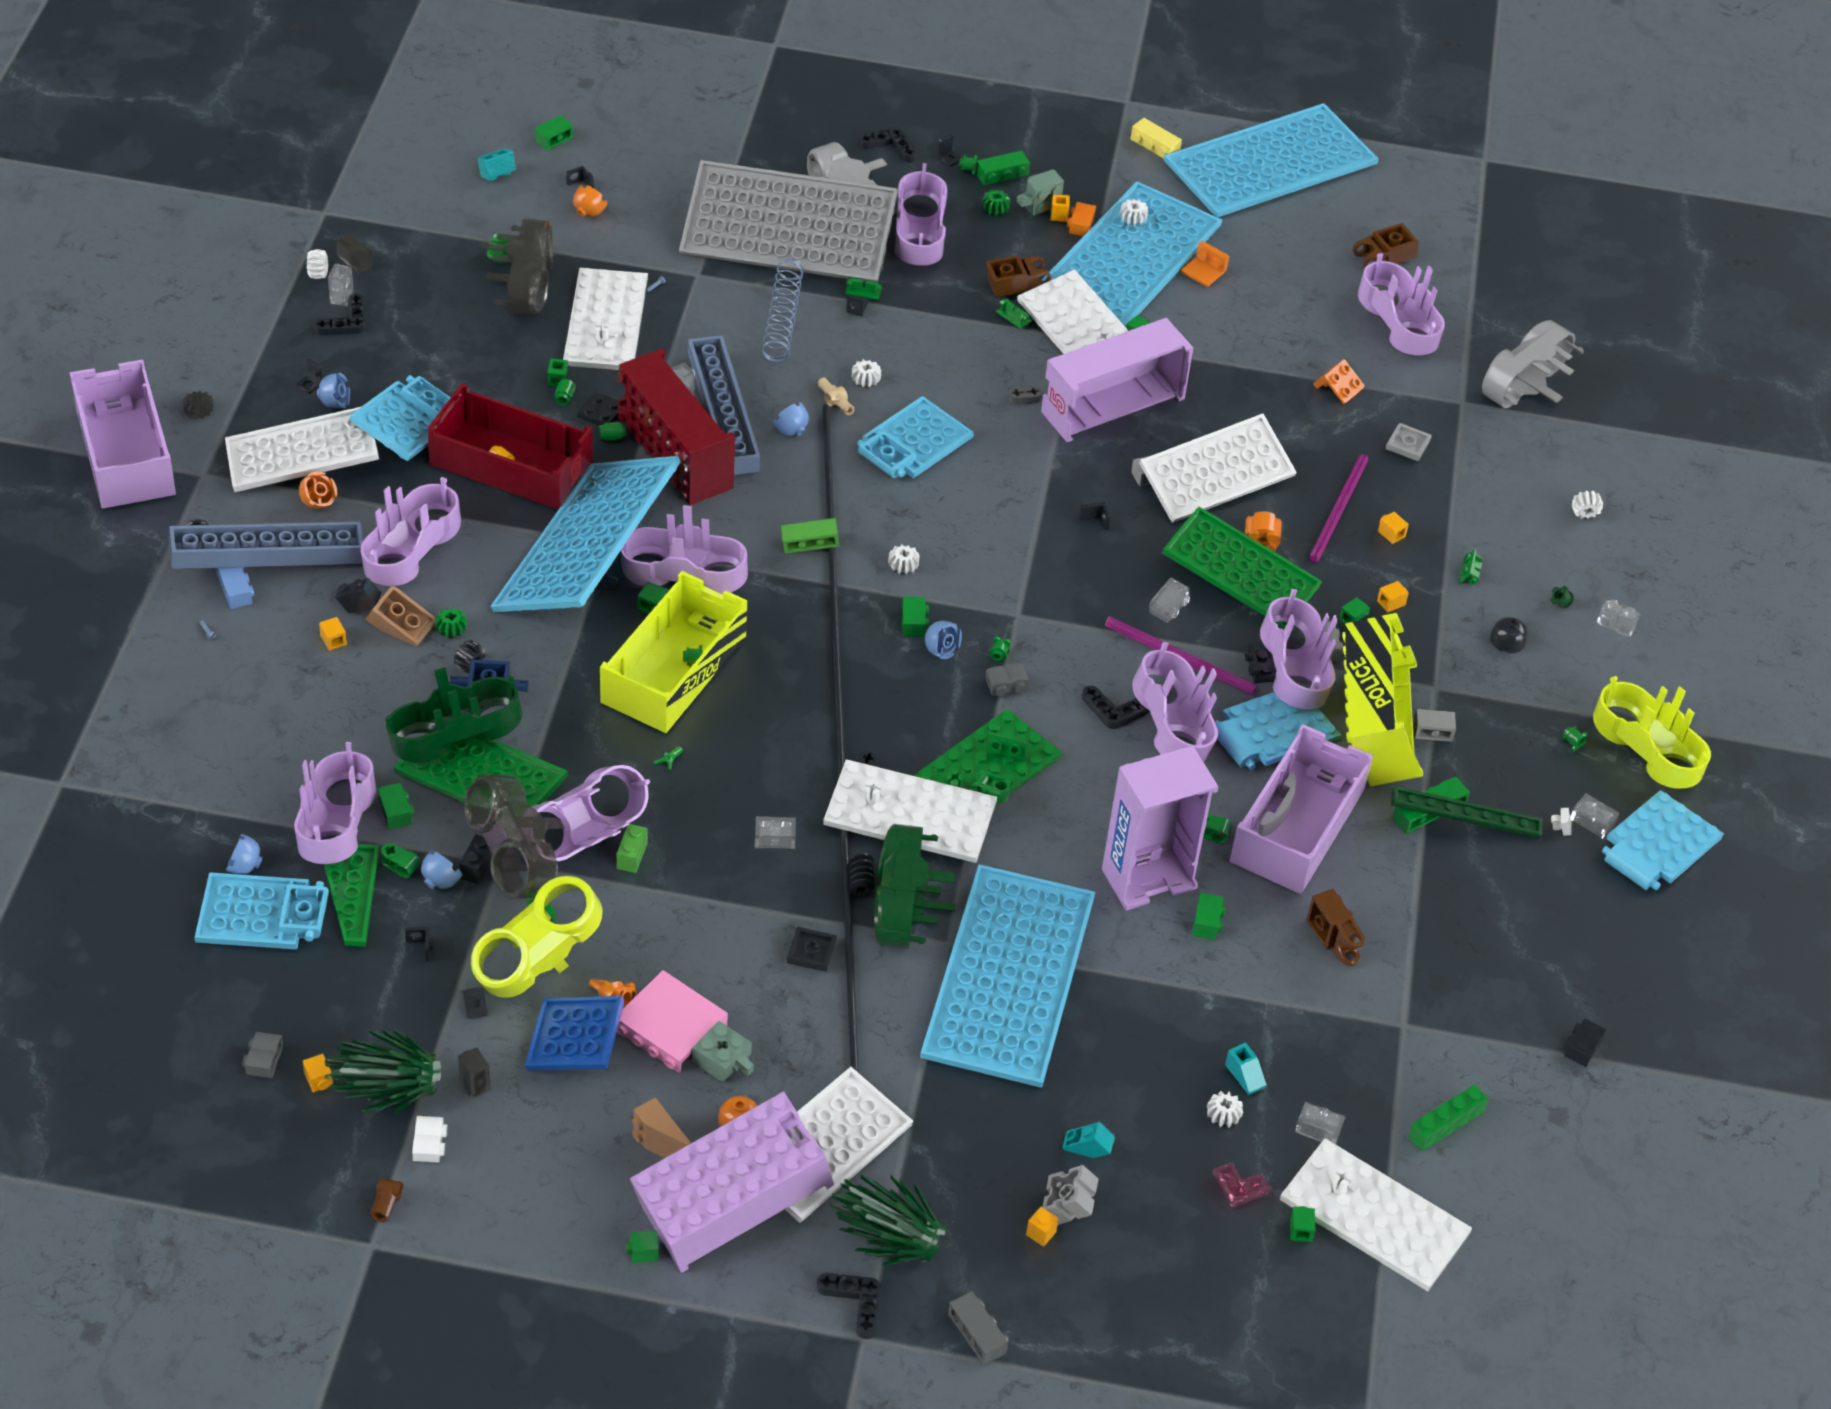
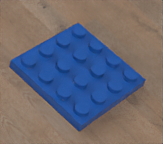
[525,996,624,1071]

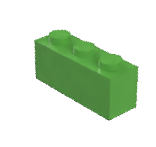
[781,518,839,554]

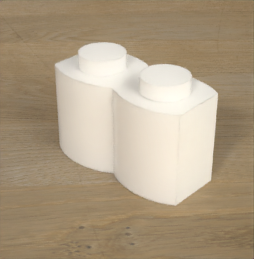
[412,1116,447,1163]

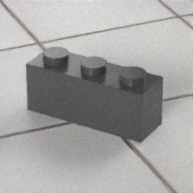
[948,1291,1009,1365]

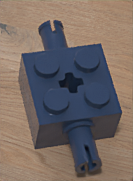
[450,659,528,706]

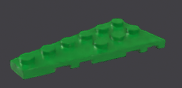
[323,844,380,947]

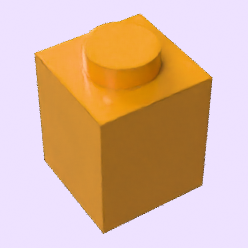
[1051,194,1069,222]
[1378,512,1409,544]
[1377,581,1409,612]
[319,617,347,651]
[303,1054,333,1092]
[1026,1207,1059,1247]

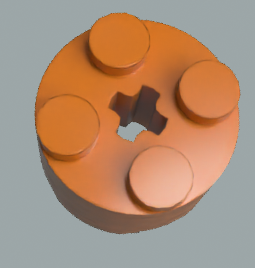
[1244,511,1282,551]

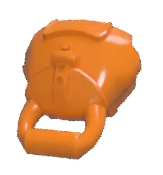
[589,979,637,1008]

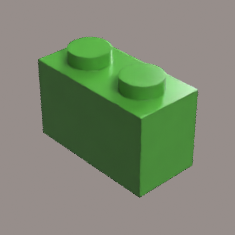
[617,824,648,873]

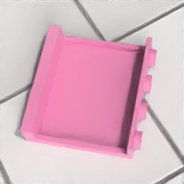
[617,970,728,1073]

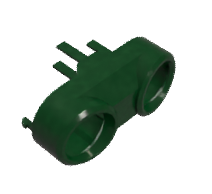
[385,667,523,763]
[874,823,956,949]

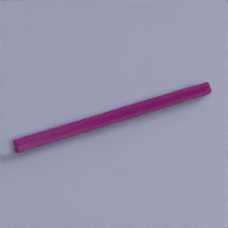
[1309,454,1368,562]
[1105,617,1257,695]

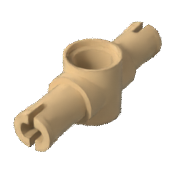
[818,377,854,416]

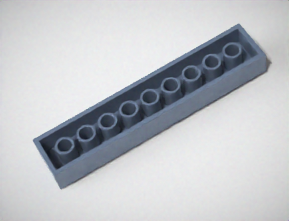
[688,335,760,475]
[169,522,363,569]

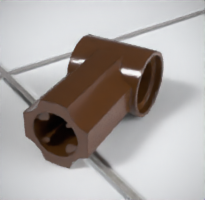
[370,1178,403,1223]

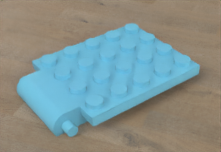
[349,375,451,461]
[857,396,974,478]
[1215,692,1341,770]
[1602,790,1724,890]
[195,872,329,949]

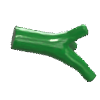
[654,746,683,770]

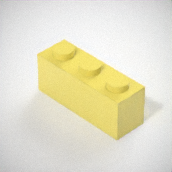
[1130,118,1182,158]

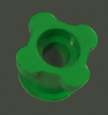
[959,155,977,175]
[989,636,1011,661]
[683,645,703,666]
[1563,726,1588,751]

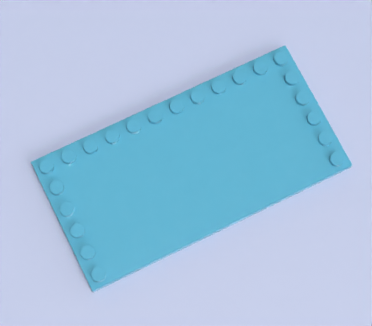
[1164,103,1378,218]
[1041,181,1222,328]
[490,456,681,612]
[920,864,1095,1088]

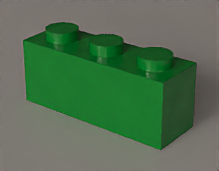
[976,151,1030,185]

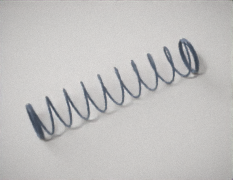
[762,259,804,362]

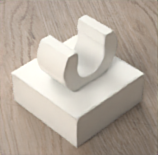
[1551,808,1571,836]

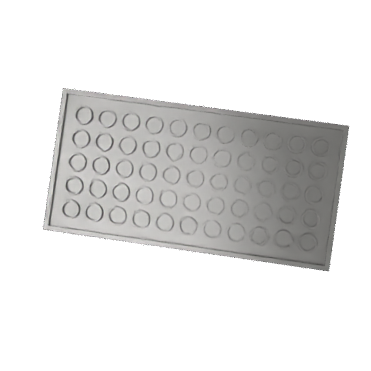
[679,160,898,282]

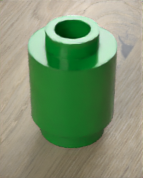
[554,379,576,406]
[599,422,626,441]

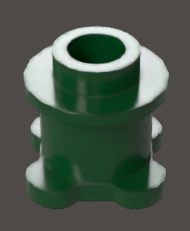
[1550,586,1574,608]

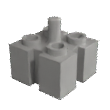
[1043,1165,1098,1225]

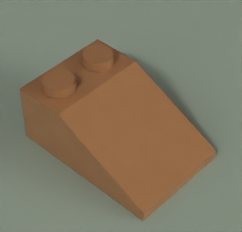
[365,584,436,647]
[632,1097,691,1158]

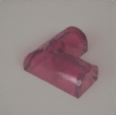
[1213,1162,1271,1208]

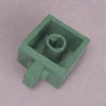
[1017,169,1064,216]
[692,1021,754,1081]

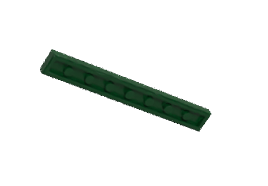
[1391,786,1543,839]

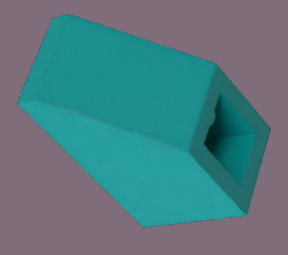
[1225,1042,1266,1095]
[1062,1122,1115,1158]

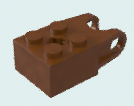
[1352,223,1419,267]
[986,255,1051,297]
[1306,889,1365,966]

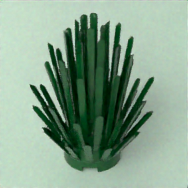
[325,1028,441,1114]
[831,1175,946,1266]

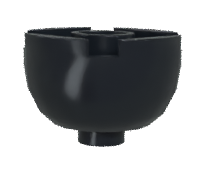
[1490,617,1528,653]

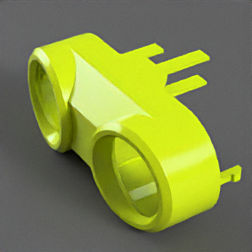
[1593,676,1711,789]
[471,876,602,998]

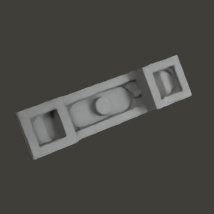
[1258,772,1296,837]

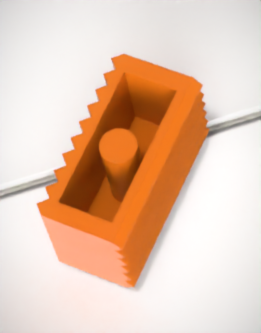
[1067,202,1096,237]

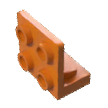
[1181,241,1229,287]
[1313,359,1365,404]

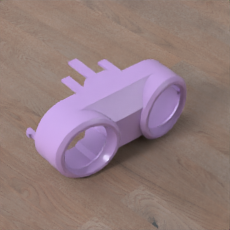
[894,163,947,266]
[1358,253,1445,356]
[361,477,461,586]
[620,505,748,595]
[1260,589,1337,710]
[1132,642,1218,762]
[294,742,377,864]
[518,765,650,862]

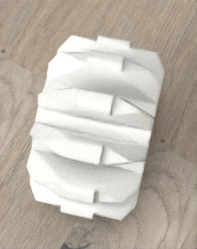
[1120,199,1148,226]
[306,250,328,279]
[852,359,881,388]
[1572,490,1603,519]
[888,544,919,575]
[1207,1091,1243,1127]

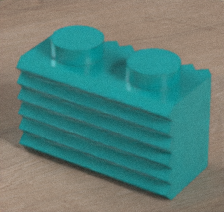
[478,148,516,181]

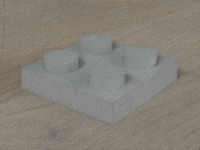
[1386,423,1432,461]

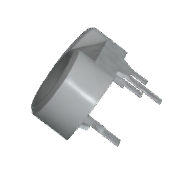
[807,142,897,216]
[1482,320,1583,408]

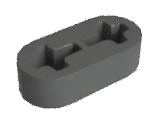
[1008,386,1042,404]

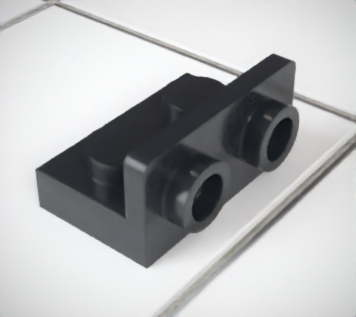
[1245,643,1276,683]

